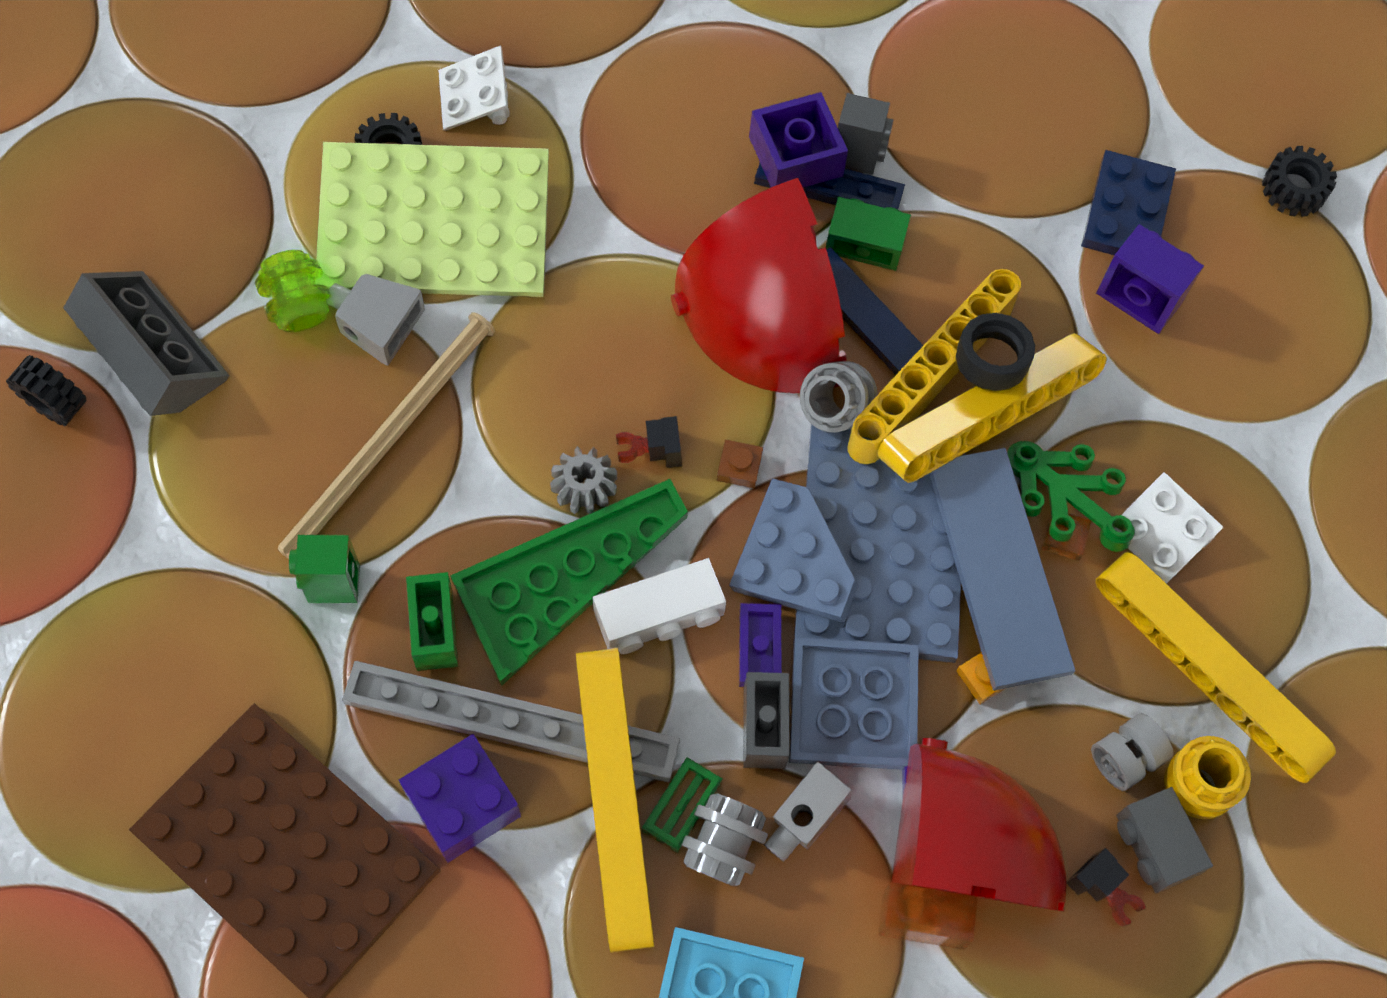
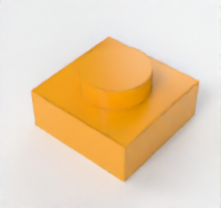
[956,652,1006,704]

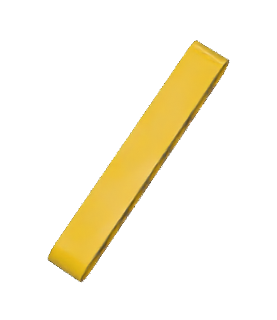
[848,269,1021,464]
[878,333,1107,483]
[1095,552,1336,783]
[576,648,654,953]

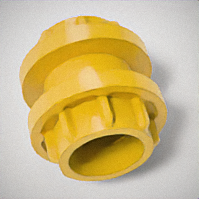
[1164,736,1251,819]

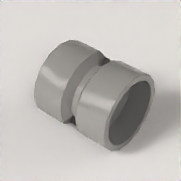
[1091,713,1174,791]

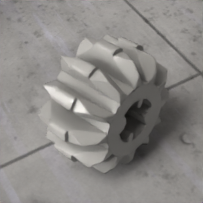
[550,446,617,514]

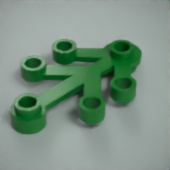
[1007,441,1135,552]

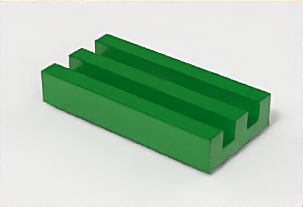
[642,757,723,853]

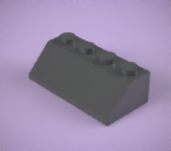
[63,271,230,416]

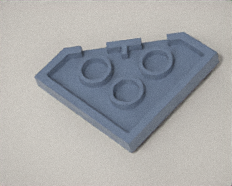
[729,478,858,623]

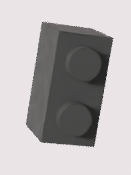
[838,93,894,175]
[743,672,789,769]
[1116,787,1213,894]

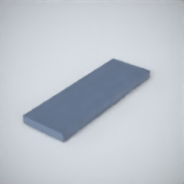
[929,448,1075,691]

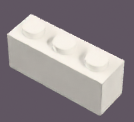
[593,558,726,654]

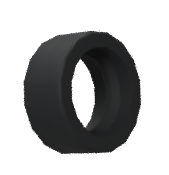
[955,313,1036,391]

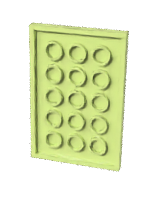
[315,142,549,297]

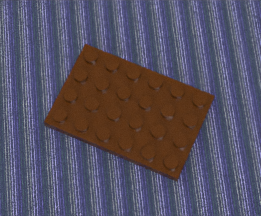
[129,703,440,998]

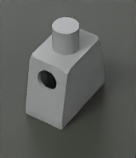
[325,274,425,366]
[764,762,852,862]

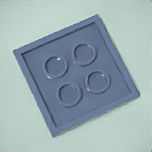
[789,637,919,770]

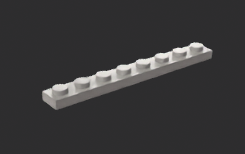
[342,661,680,783]

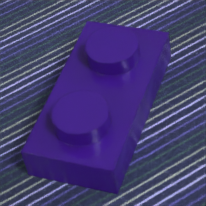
[739,603,782,687]

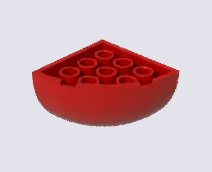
[671,178,847,394]
[891,738,1067,912]

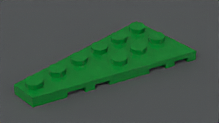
[450,479,688,686]

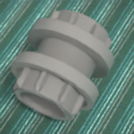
[800,361,878,432]
[682,793,768,887]

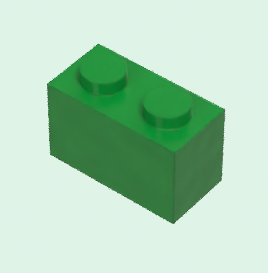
[826,197,911,271]
[289,535,360,603]
[406,572,459,671]

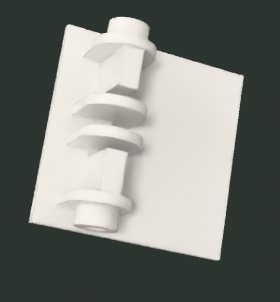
[438,45,510,131]
[1114,472,1223,584]

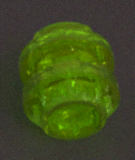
[255,249,332,332]

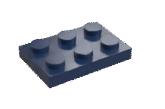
[1081,150,1176,255]

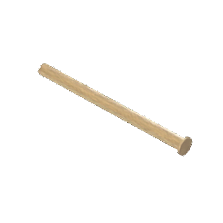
[278,312,495,559]

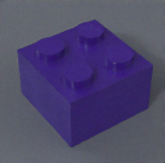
[749,92,848,188]
[1096,224,1204,334]
[398,734,521,863]

